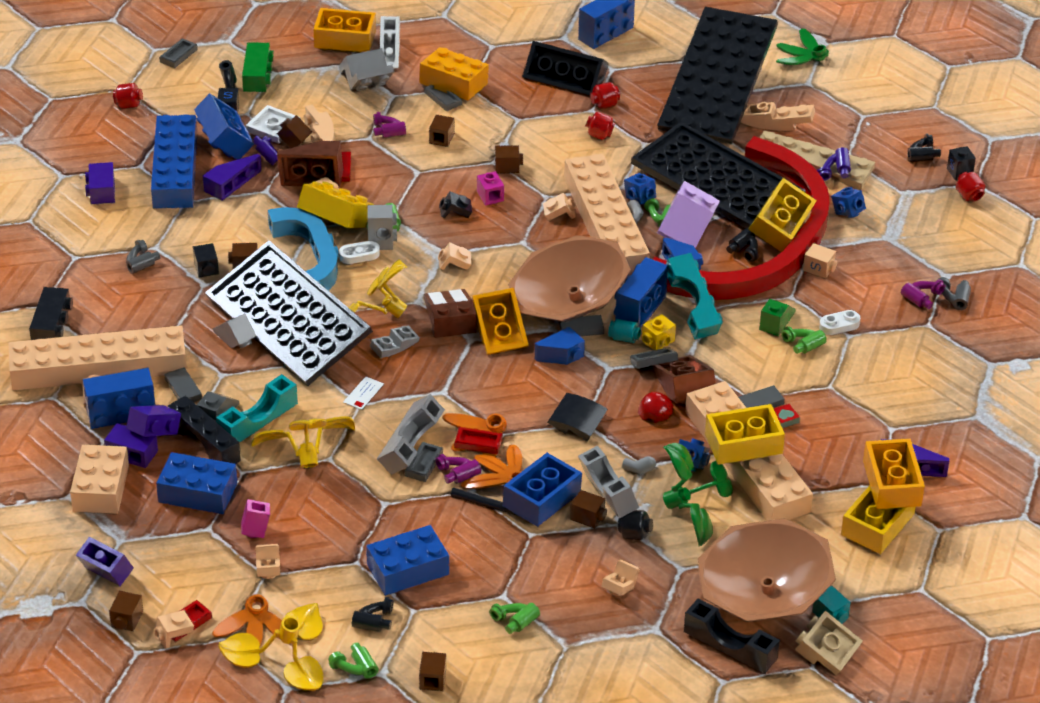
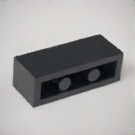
[29,287,73,340]

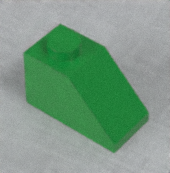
[759,299,796,337]

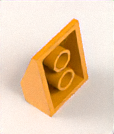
[472,288,529,355]

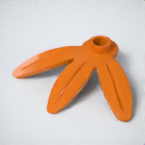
[442,413,507,458]
[461,445,522,489]
[212,594,282,648]

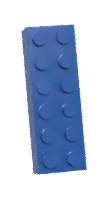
[151,114,198,209]

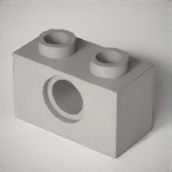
[367,205,397,250]

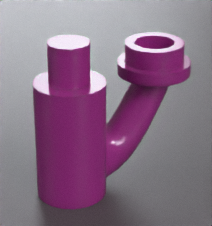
[373,112,406,138]
[901,279,946,309]
[435,454,481,484]

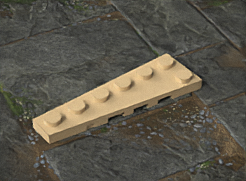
[760,131,875,190]

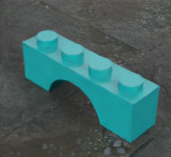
[666,253,723,340]
[216,374,298,443]

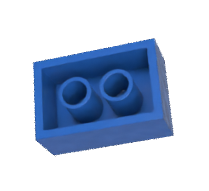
[578,0,635,49]
[194,93,254,160]
[614,257,668,328]
[83,368,155,429]
[156,452,237,514]
[502,453,582,527]
[366,525,449,596]

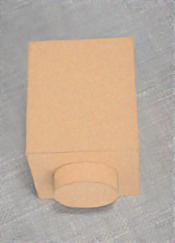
[803,243,837,279]

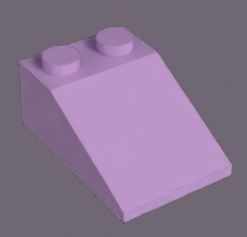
[657,181,719,248]

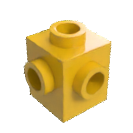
[642,314,676,350]

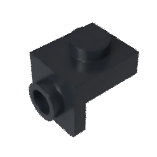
[439,191,472,218]

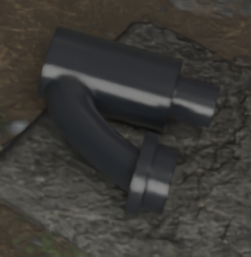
[219,60,237,88]
[907,134,941,161]
[726,228,759,262]
[352,597,394,632]

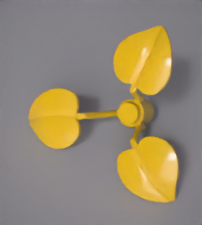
[348,259,408,318]
[251,416,355,468]
[218,603,323,691]

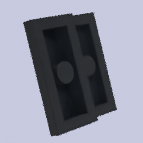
[547,393,608,441]

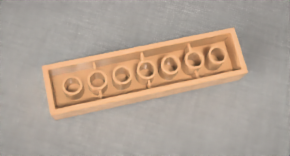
[564,154,650,275]
[8,326,187,391]
[685,381,813,521]

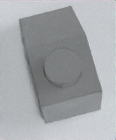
[212,313,257,349]

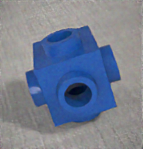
[624,173,656,204]
[831,187,866,218]
[679,438,711,472]

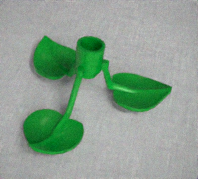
[663,443,733,546]

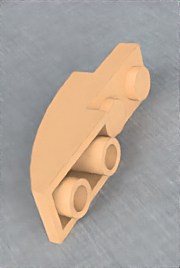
[740,102,815,131]
[304,105,335,143]

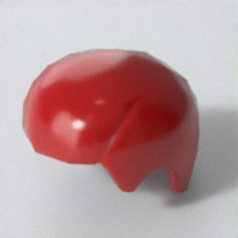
[638,391,674,423]

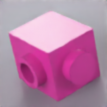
[477,171,504,205]
[241,499,270,538]

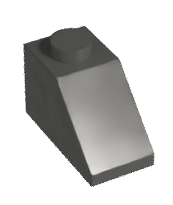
[197,391,239,421]

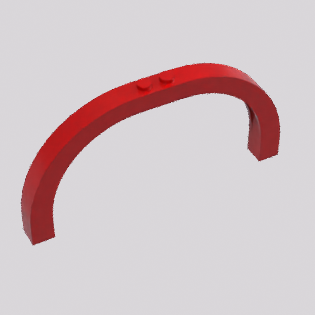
[653,136,830,300]

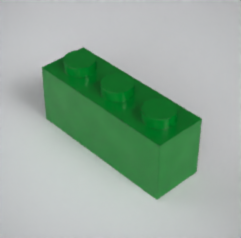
[242,42,274,92]

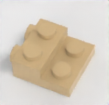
[795,611,863,676]

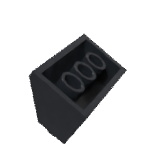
[522,41,609,95]

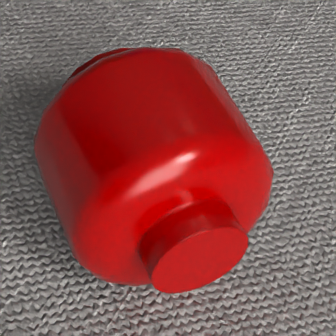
[590,82,620,109]
[113,83,143,109]
[585,112,615,140]
[956,172,986,202]

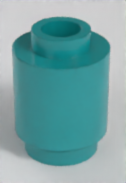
[608,319,641,343]

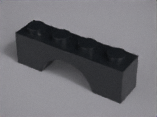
[168,395,241,464]
[684,598,780,674]

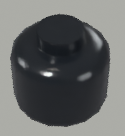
[618,510,653,540]

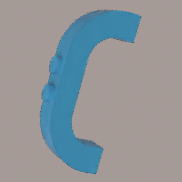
[267,207,339,291]

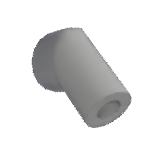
[627,200,644,224]
[622,456,656,475]

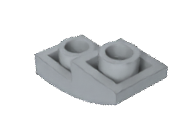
[370,326,420,358]

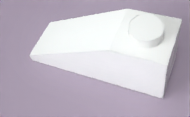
[380,16,400,70]

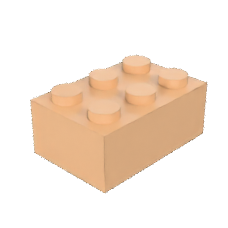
[70,445,129,514]

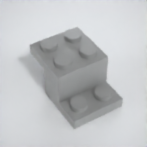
[339,48,394,91]

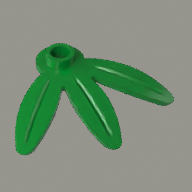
[776,28,829,65]

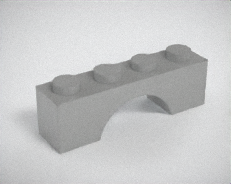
[377,394,445,475]
[578,446,640,518]

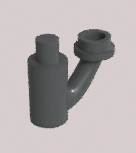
[126,240,161,274]
[938,277,971,310]

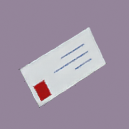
[343,376,384,410]

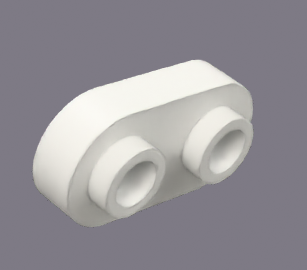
[339,241,380,265]
[819,310,860,335]

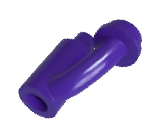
[252,136,278,166]
[817,147,851,181]

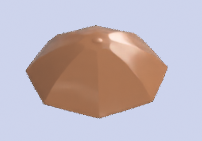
[508,235,631,322]
[698,518,836,622]

